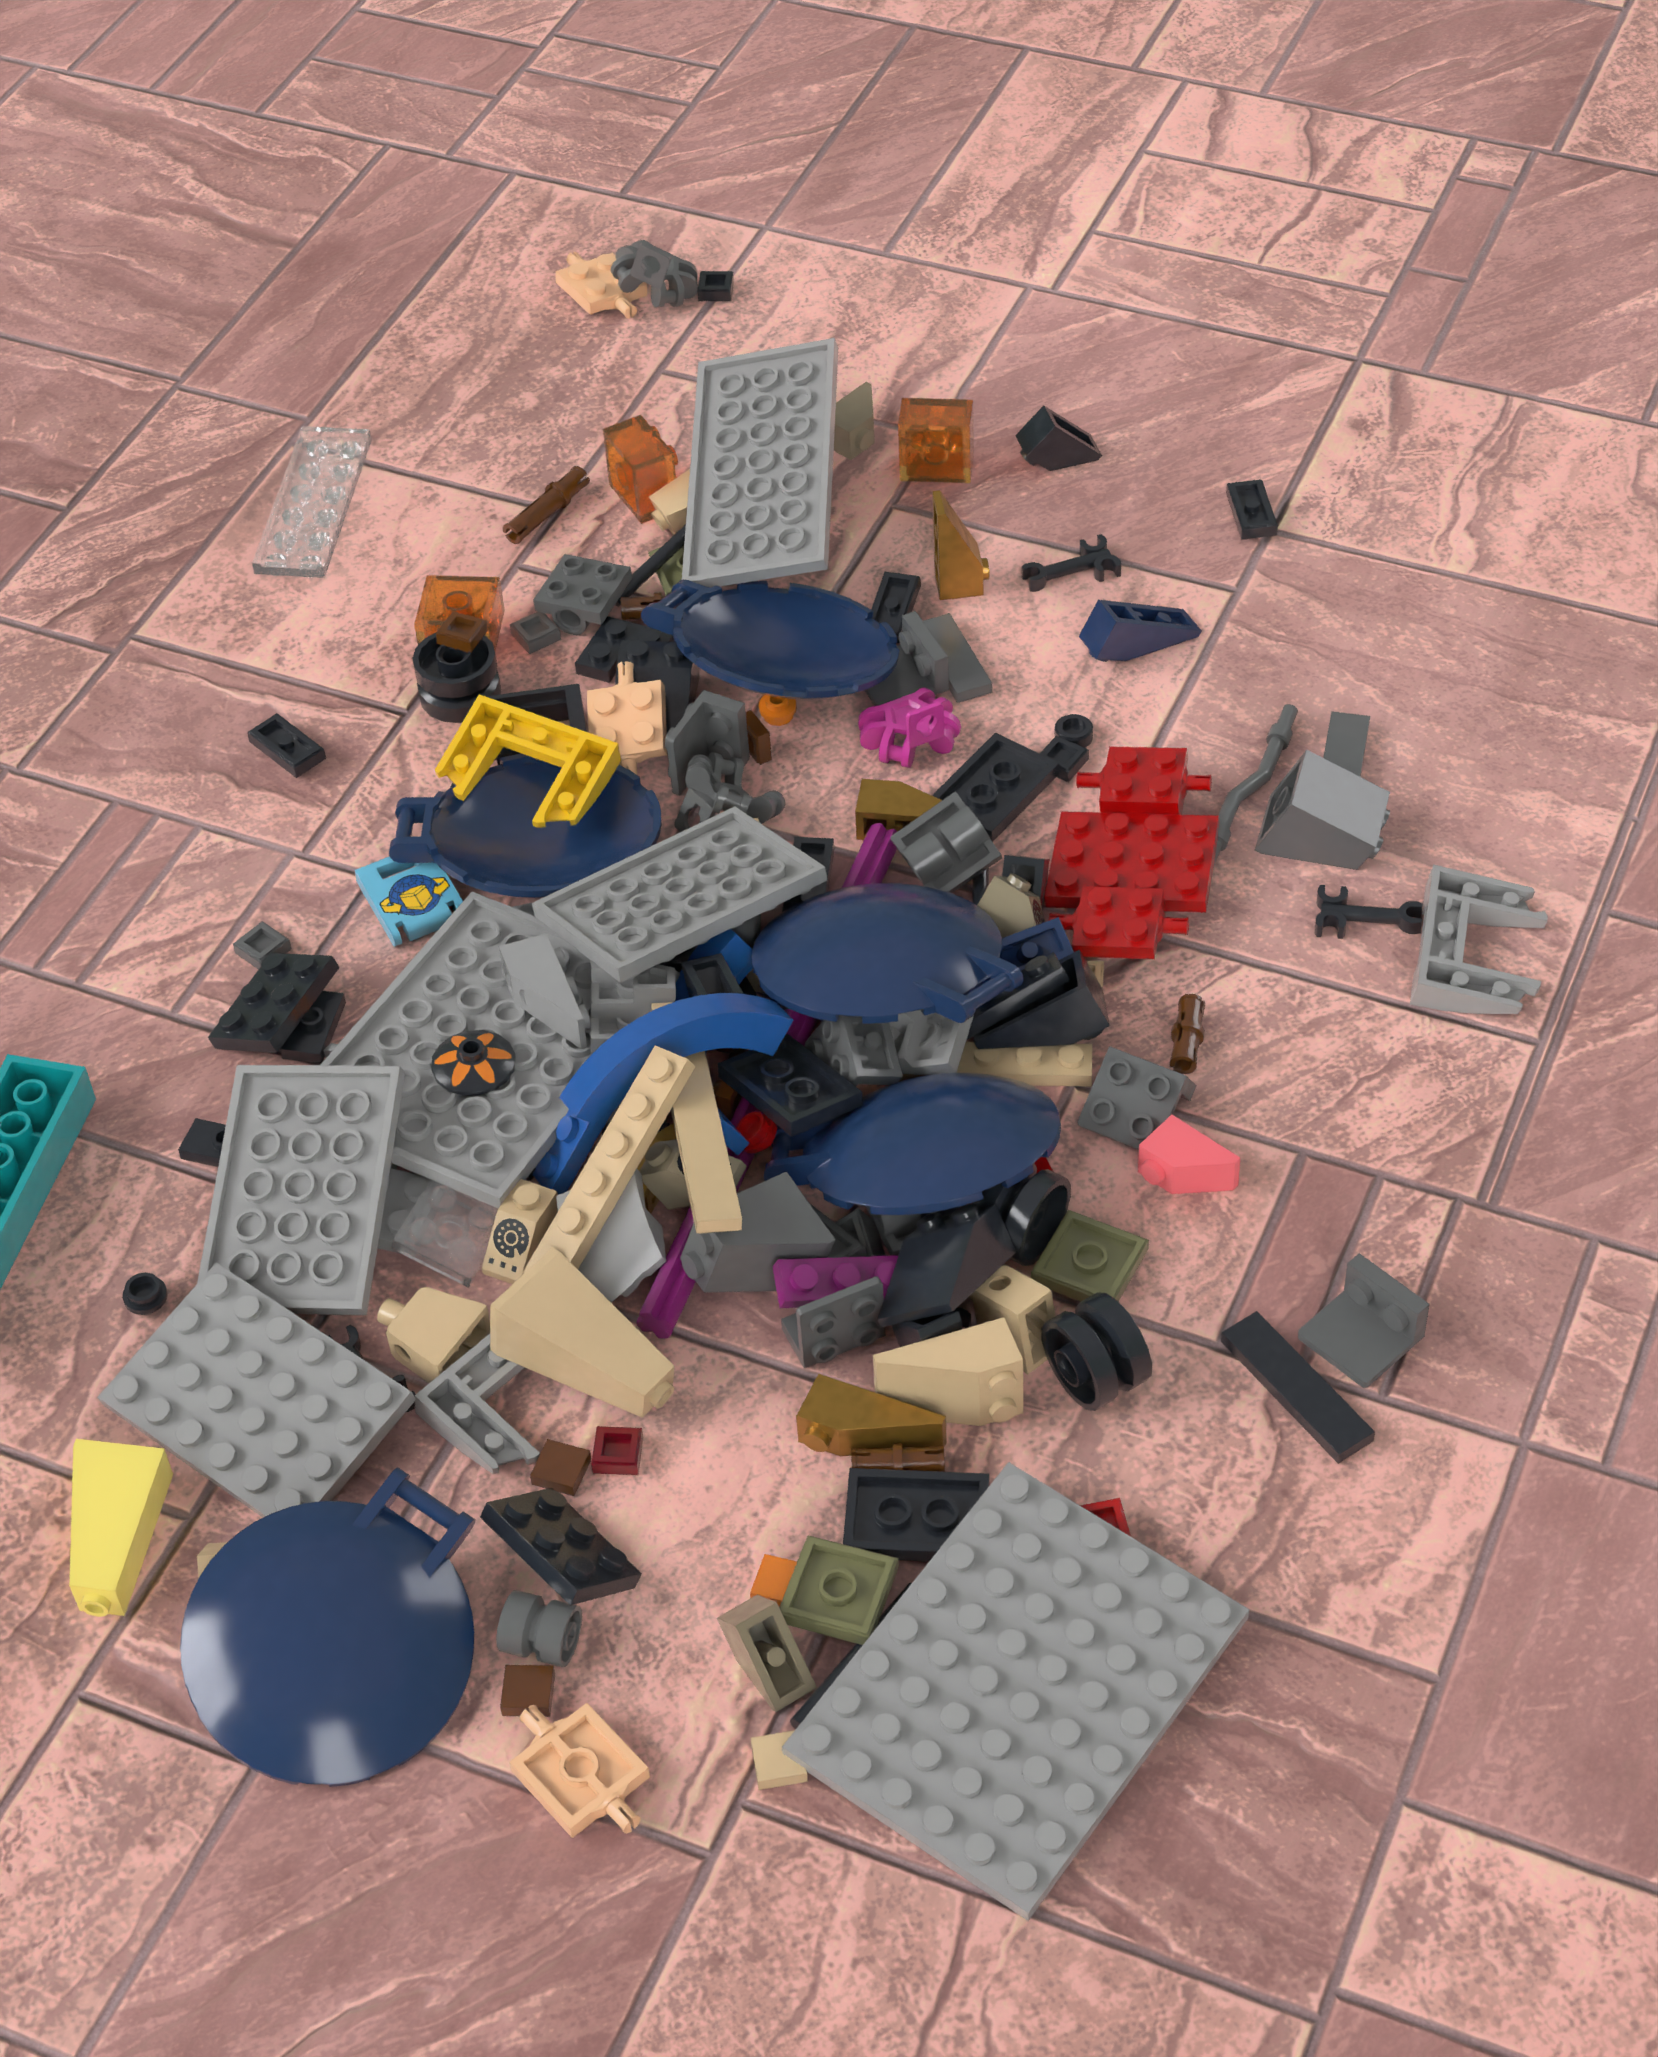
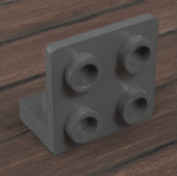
[864,611,949,706]
[665,690,750,796]
[804,1015,903,1086]
[1078,1046,1197,1150]
[1298,1253,1430,1388]
[781,1276,886,1369]

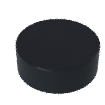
[1054,714,1093,748]

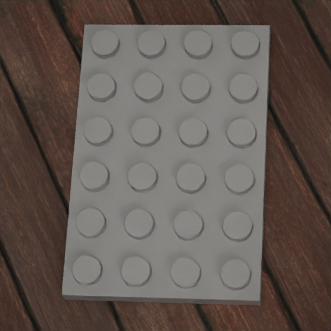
[532,806,827,983]
[197,1065,405,1315]
[97,1262,416,1517]

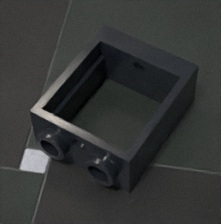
[488,684,587,765]

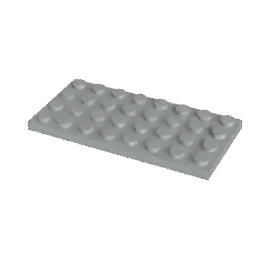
[682,338,839,588]

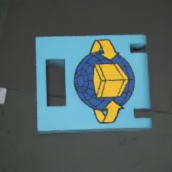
[355,856,463,947]

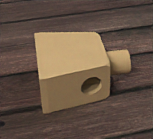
[968,1265,1055,1374]
[377,1287,490,1383]

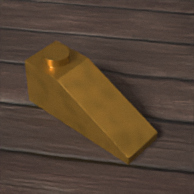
[932,490,990,600]
[855,778,942,840]
[796,1374,947,1456]

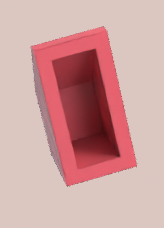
[1138,1115,1241,1194]

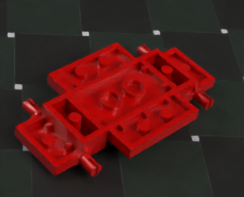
[1044,746,1219,959]

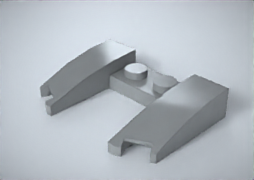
[1410,864,1548,1014]
[415,1334,540,1474]

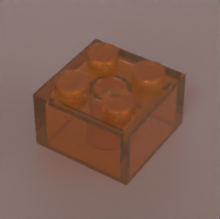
[898,398,974,483]
[603,415,678,524]
[414,575,505,651]

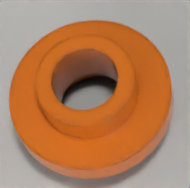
[759,695,797,726]

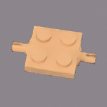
[556,252,647,319]
[587,661,667,775]
[509,1703,650,1838]

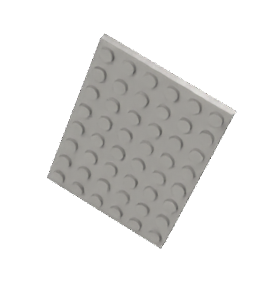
[320,892,680,1208]
[782,1462,1249,1921]

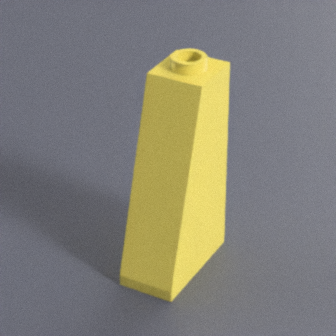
[69,1439,173,1617]

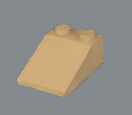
[873,1317,1023,1426]

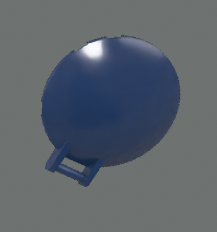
[641,579,900,699]
[389,754,662,898]
[752,883,1023,1024]
[764,1073,1061,1215]
[180,1467,476,1787]

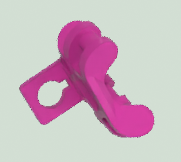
[858,687,961,768]

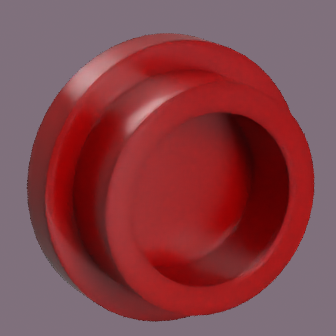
[736,1112,777,1154]

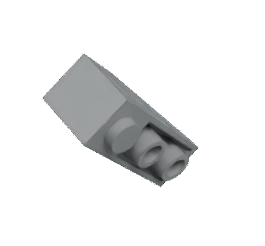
[499,933,591,1049]

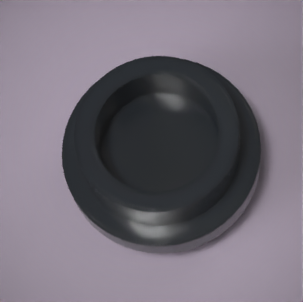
[122,1272,168,1315]

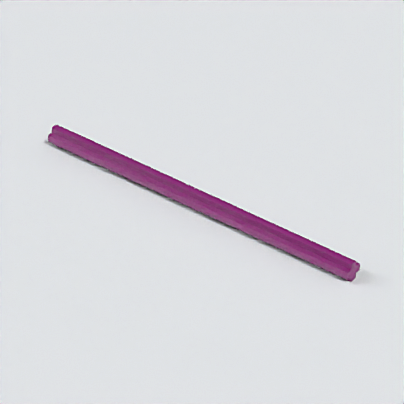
[636,823,897,1339]

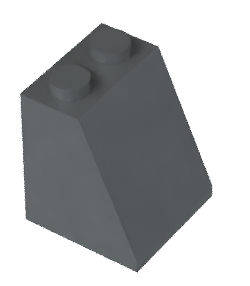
[1255,750,1390,870]
[680,1172,835,1293]

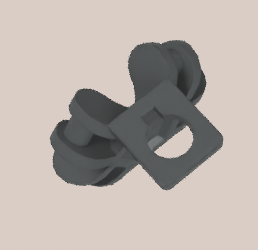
[610,240,698,307]
[674,752,785,832]

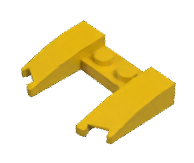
[435,694,621,828]

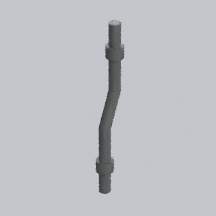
[1213,704,1298,868]

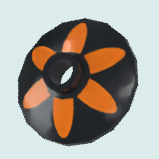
[431,1030,516,1096]

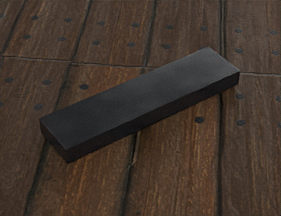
[1221,1311,1375,1464]

